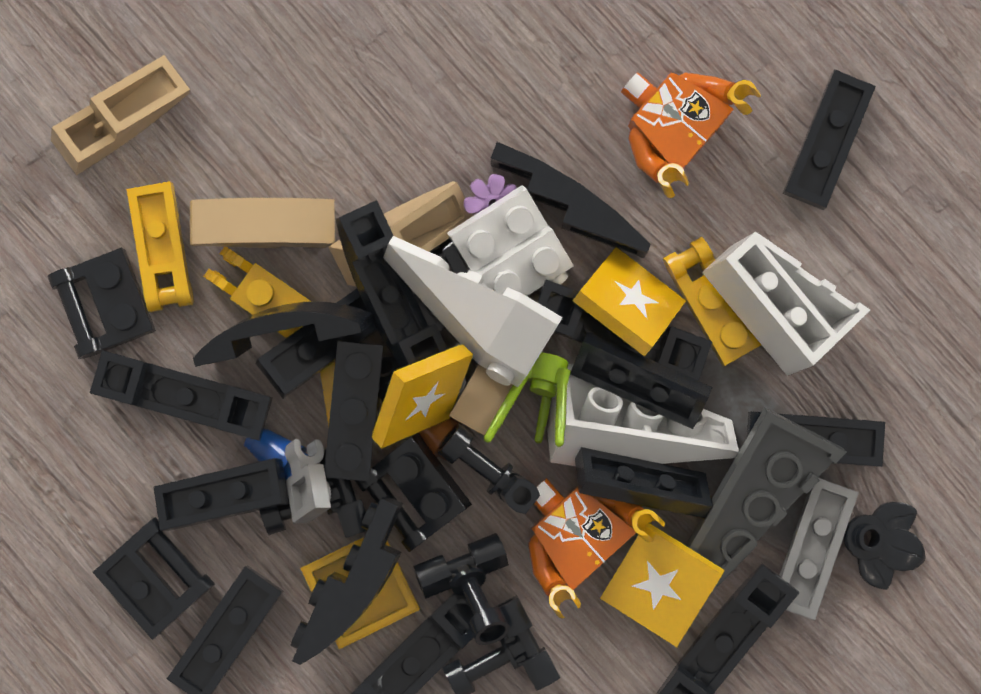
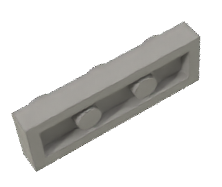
[779,478,859,620]

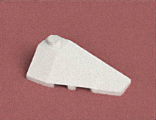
[383,236,563,387]
[547,364,739,466]

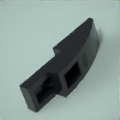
[291,496,403,665]

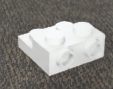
[447,185,574,297]

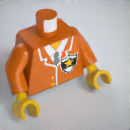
[621,72,761,198]
[528,478,665,619]

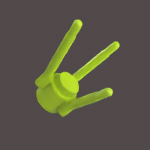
[484,352,571,447]

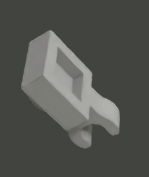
[285,439,331,523]

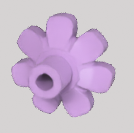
[463,174,517,216]

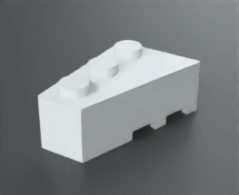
[702,232,870,376]

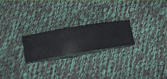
[491,142,651,258]

